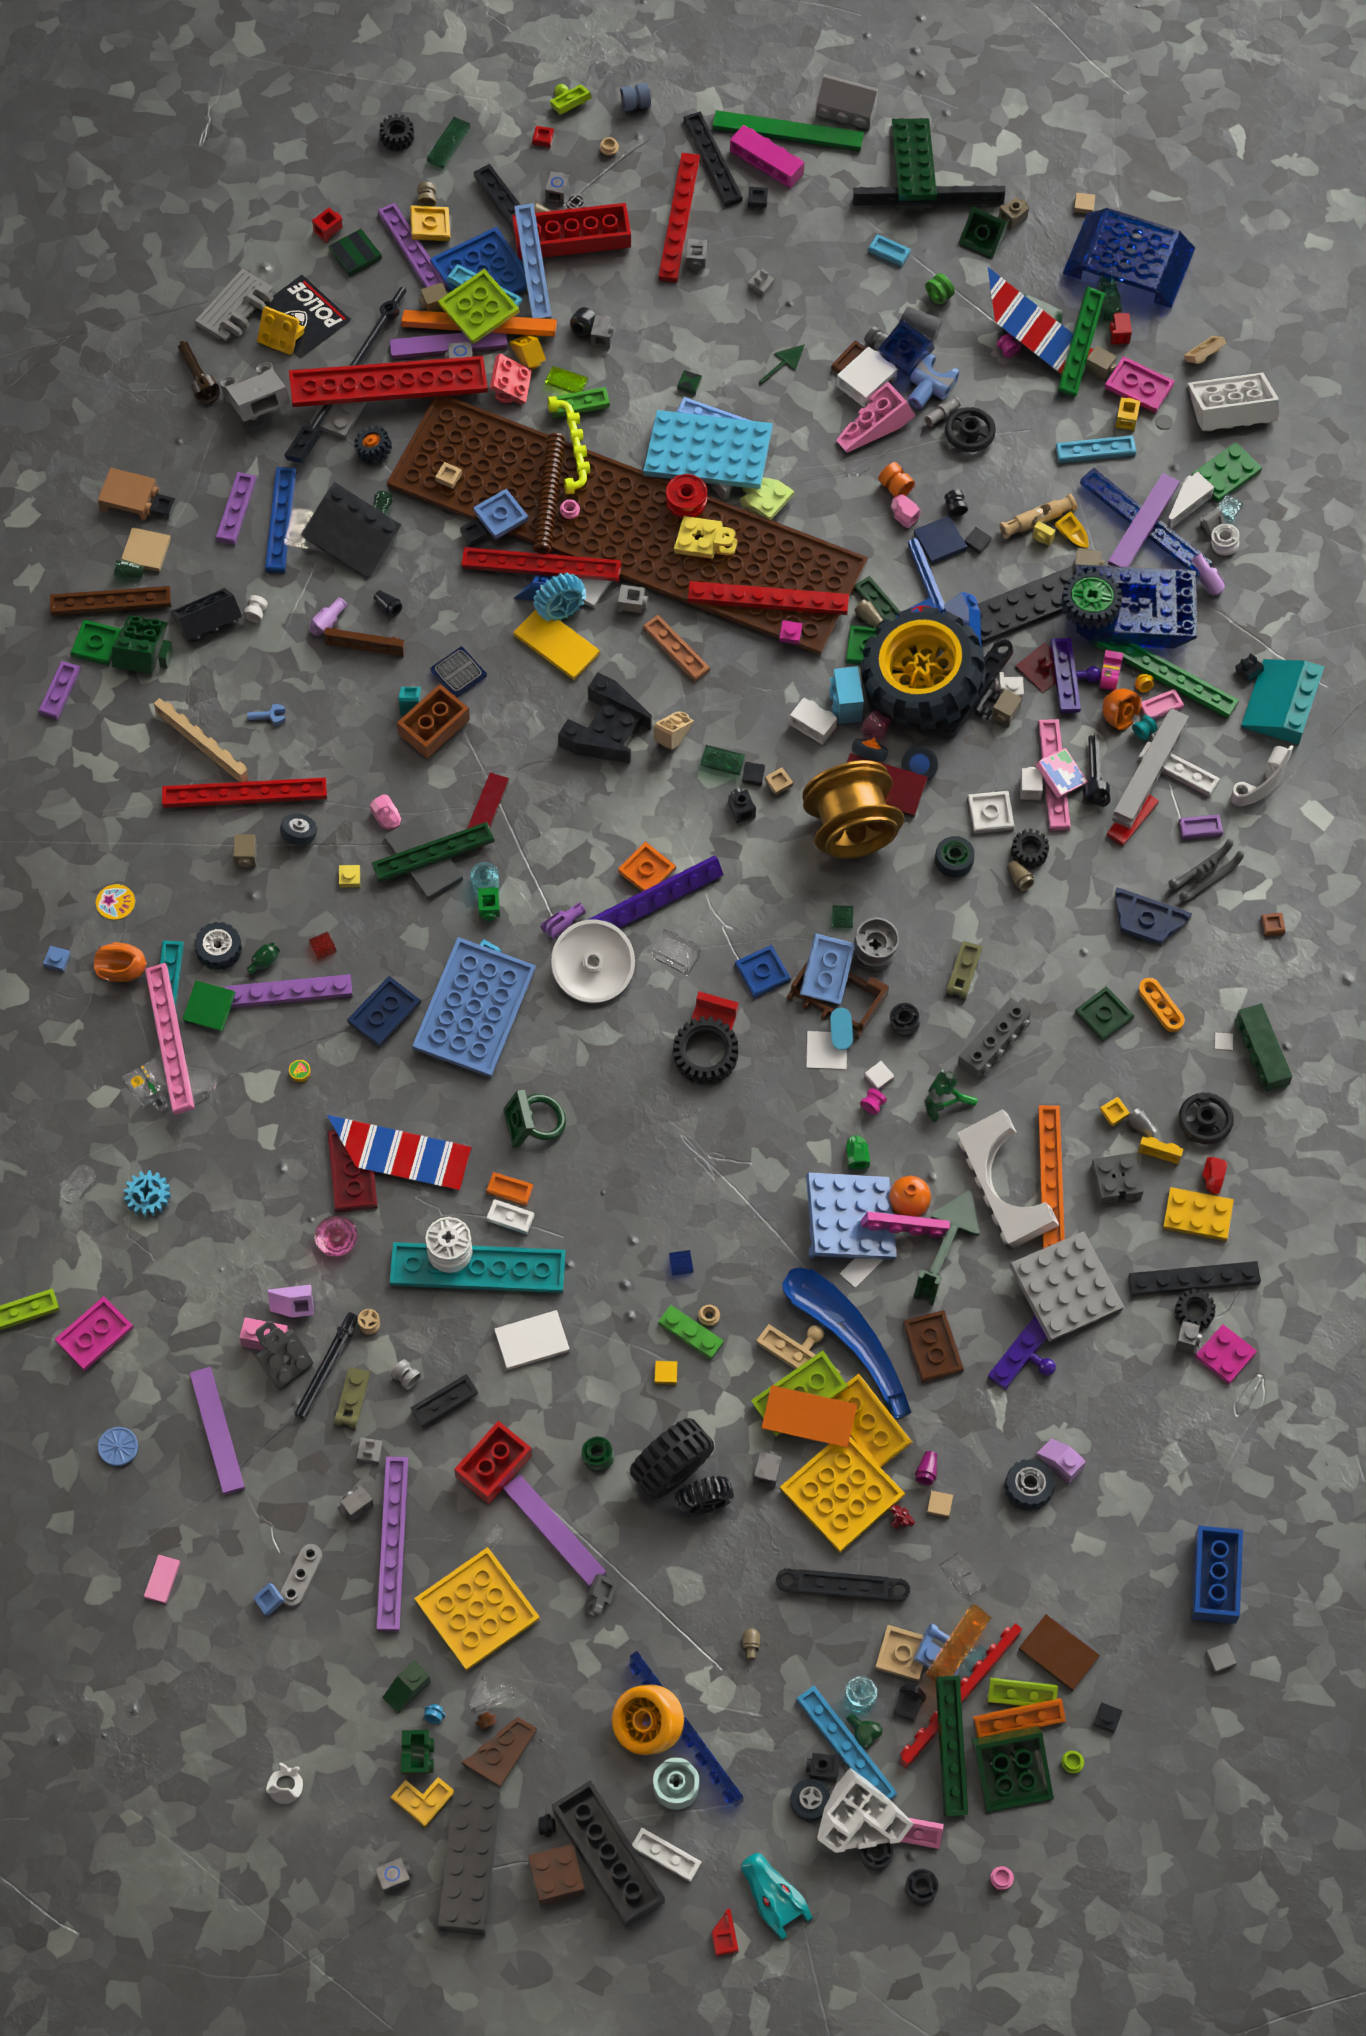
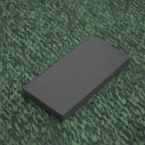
[384,815,463,900]

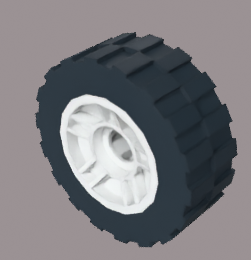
[194,922,242,970]

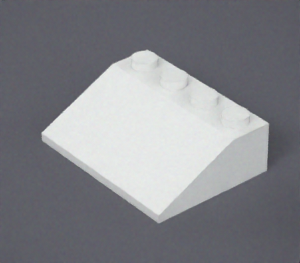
[1188,373,1279,431]

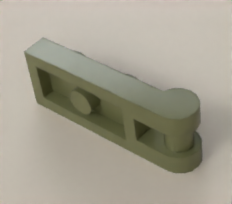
[946,941,983,1000]
[334,1367,371,1429]

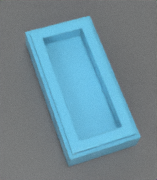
[868,234,911,267]

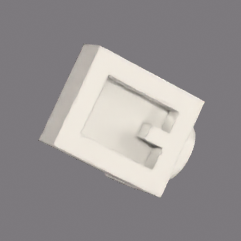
[995,672,1024,698]

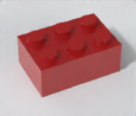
[454,1421,532,1505]

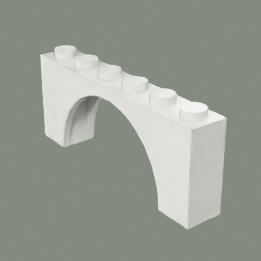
[958,1109,1059,1248]

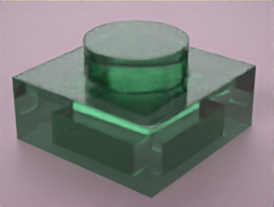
[832,905,853,928]

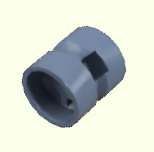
[620,82,651,112]

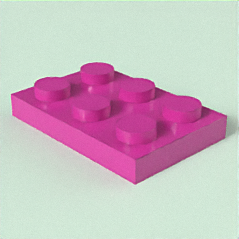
[1105,356,1175,413]
[55,1296,134,1371]

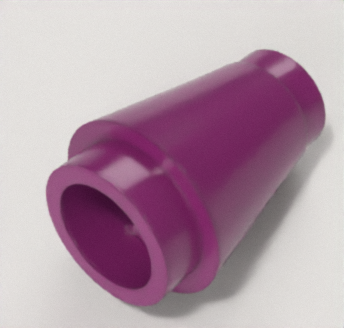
[915,1451,938,1486]

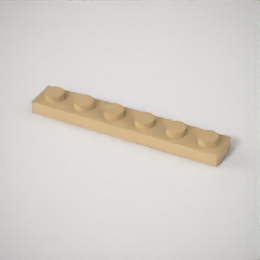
[154,698,248,782]

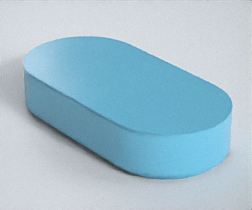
[830,1008,853,1050]

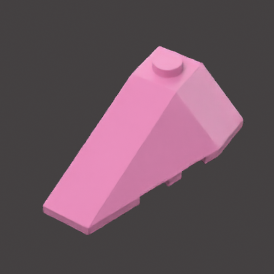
[836,382,916,453]

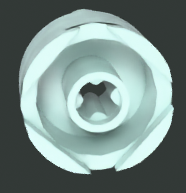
[653,1758,699,1810]

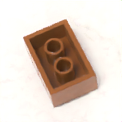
[397,684,470,759]

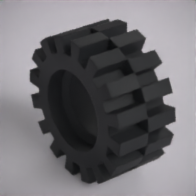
[380,114,414,151]
[1011,829,1049,869]
[1175,1289,1216,1331]

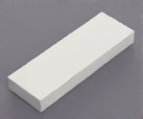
[632,1828,702,1883]

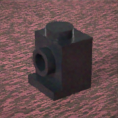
[728,788,756,823]
[806,1753,840,1783]

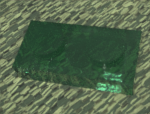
[700,745,745,776]

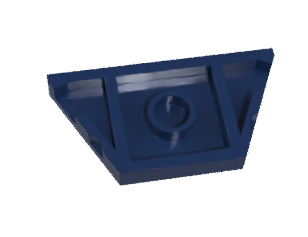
[1115,887,1192,945]

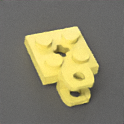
[674,516,737,559]

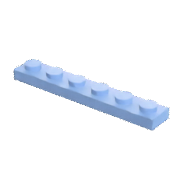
[514,203,552,319]

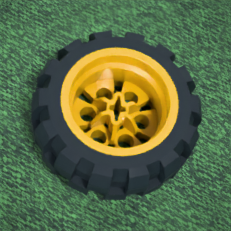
[860,607,986,730]

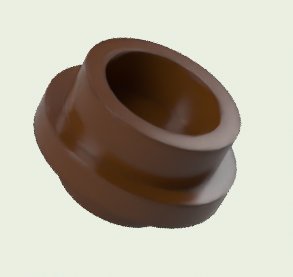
[475,1711,497,1730]

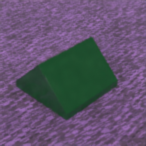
[958,207,1007,258]

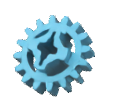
[123,1170,171,1217]

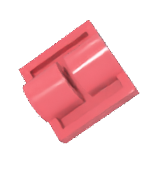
[490,354,532,405]

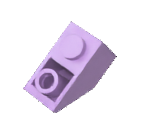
[268,1285,314,1317]

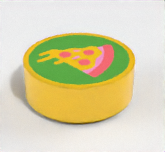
[289,1060,311,1082]

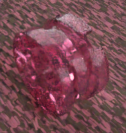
[861,709,891,741]

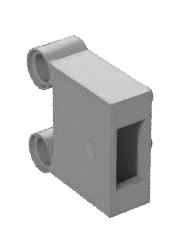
[220,362,290,422]

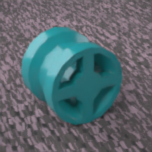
[1132,715,1158,741]

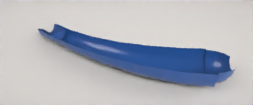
[782,1268,912,1419]

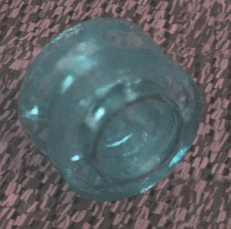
[470,862,499,894]
[844,1677,877,1713]

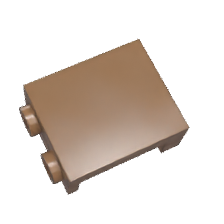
[98,468,159,521]

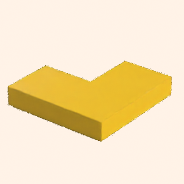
[391,1777,454,1828]

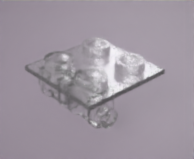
[284,507,323,552]

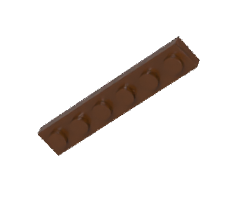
[50,586,172,616]

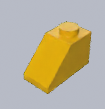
[509,335,546,369]

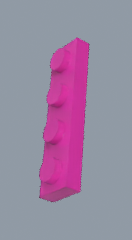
[861,1212,950,1238]

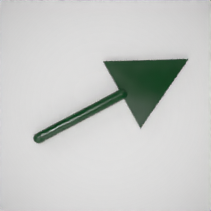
[759,344,805,384]

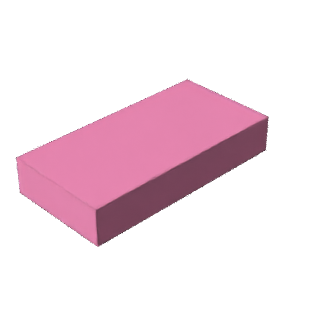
[1140,689,1184,720]
[144,1555,180,1604]

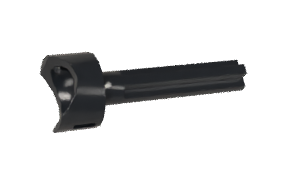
[1083,734,1111,807]

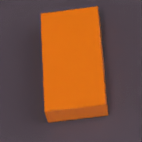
[486,1172,534,1206]

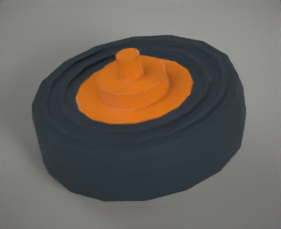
[852,738,888,762]

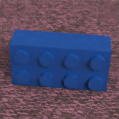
[1191,1526,1243,1624]

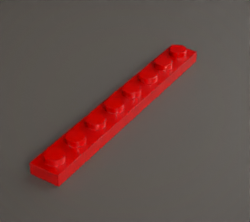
[659,153,700,283]
[461,547,622,582]
[688,581,849,615]
[162,777,327,808]
[900,1623,1022,1769]

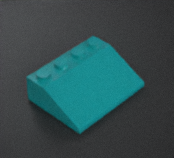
[1241,659,1324,745]

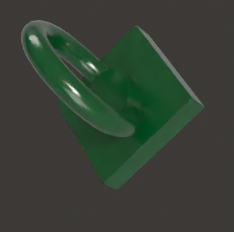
[503,1090,566,1147]

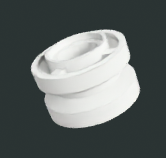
[1211,524,1239,556]

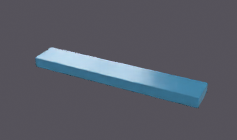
[796,1686,898,1800]

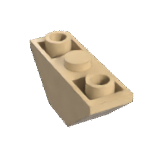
[654,711,694,750]

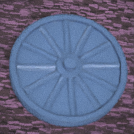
[98,1427,138,1466]

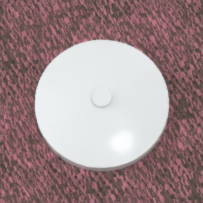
[551,919,635,1004]

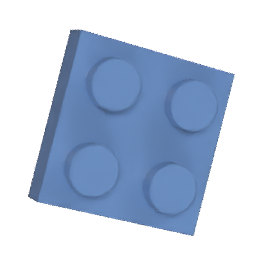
[473,489,529,540]

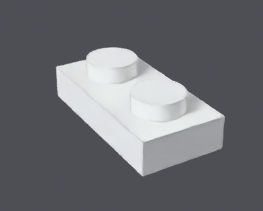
[487,1199,535,1235]

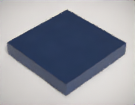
[914,516,967,564]

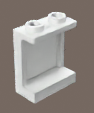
[836,347,897,408]

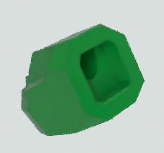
[846,1135,870,1170]

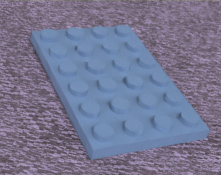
[412,937,536,1078]

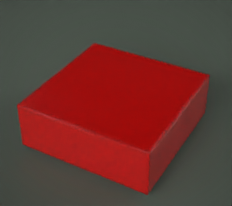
[532,126,554,148]

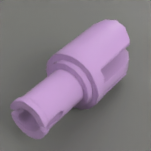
[1191,553,1225,596]
[309,598,347,636]

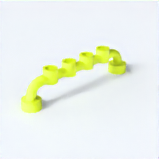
[547,396,590,494]

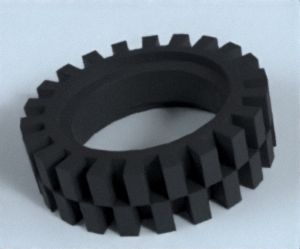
[673,1016,738,1084]

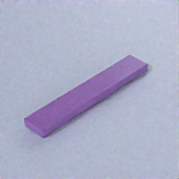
[378,203,448,290]
[390,333,507,359]
[1108,473,1180,573]
[190,1367,245,1495]
[503,1475,606,1588]

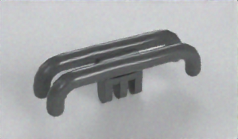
[1169,839,1244,901]

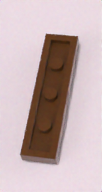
[324,627,406,657]

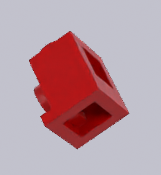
[312,207,343,243]
[1109,313,1132,344]

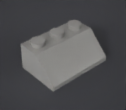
[816,74,878,130]

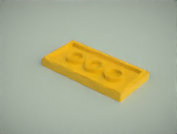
[513,609,600,680]
[832,1373,913,1468]

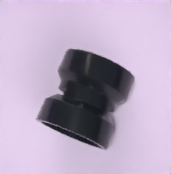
[944,489,968,517]

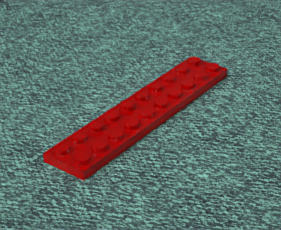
[289,356,488,407]

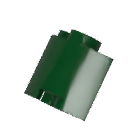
[401,1730,434,1775]

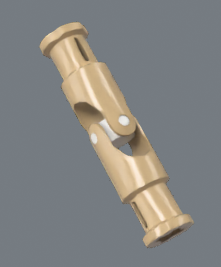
[999,494,1077,539]

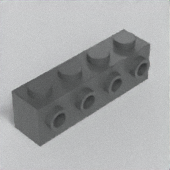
[958,998,1031,1079]

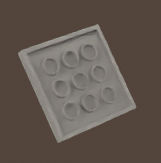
[1009,1231,1124,1342]

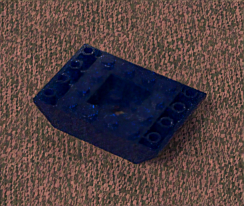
[1076,564,1197,649]

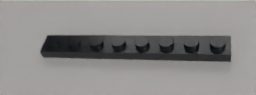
[852,185,1006,205]

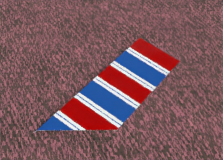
[987,266,1094,374]
[327,1115,472,1190]

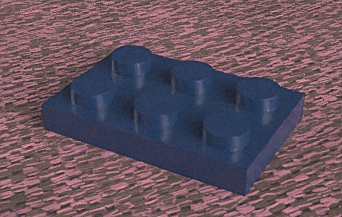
[347,976,421,1047]

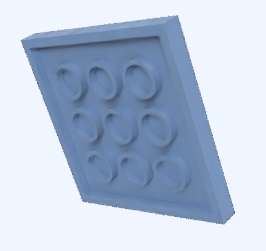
[806,1172,897,1260]

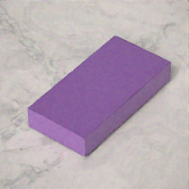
[1178,814,1223,840]

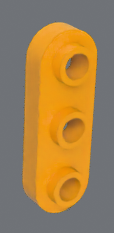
[1138,978,1185,1032]

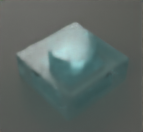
[1217,495,1243,522]
[964,1644,987,1672]

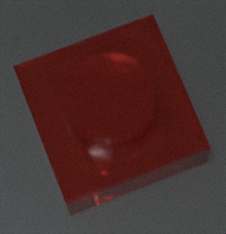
[309,931,337,960]

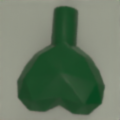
[846,1713,882,1748]

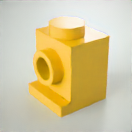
[1115,397,1140,431]

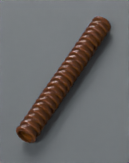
[533,433,565,554]

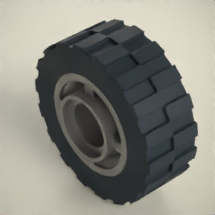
[1004,1459,1055,1511]

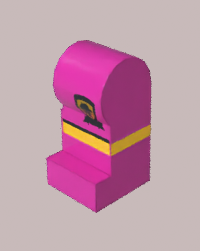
[1099,650,1123,691]

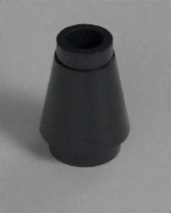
[374,590,403,617]

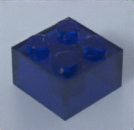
[878,319,935,377]

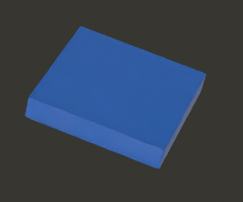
[735,945,791,998]

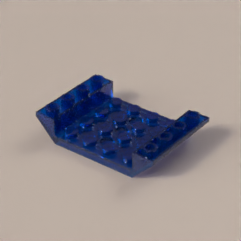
[1063,208,1195,308]

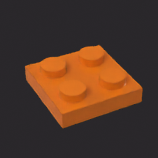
[618,841,676,892]

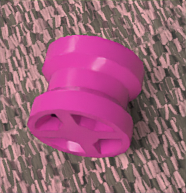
[996,333,1021,358]
[860,1088,887,1115]

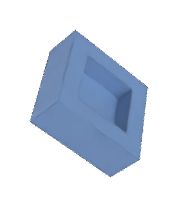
[43,946,71,972]
[253,1583,285,1616]

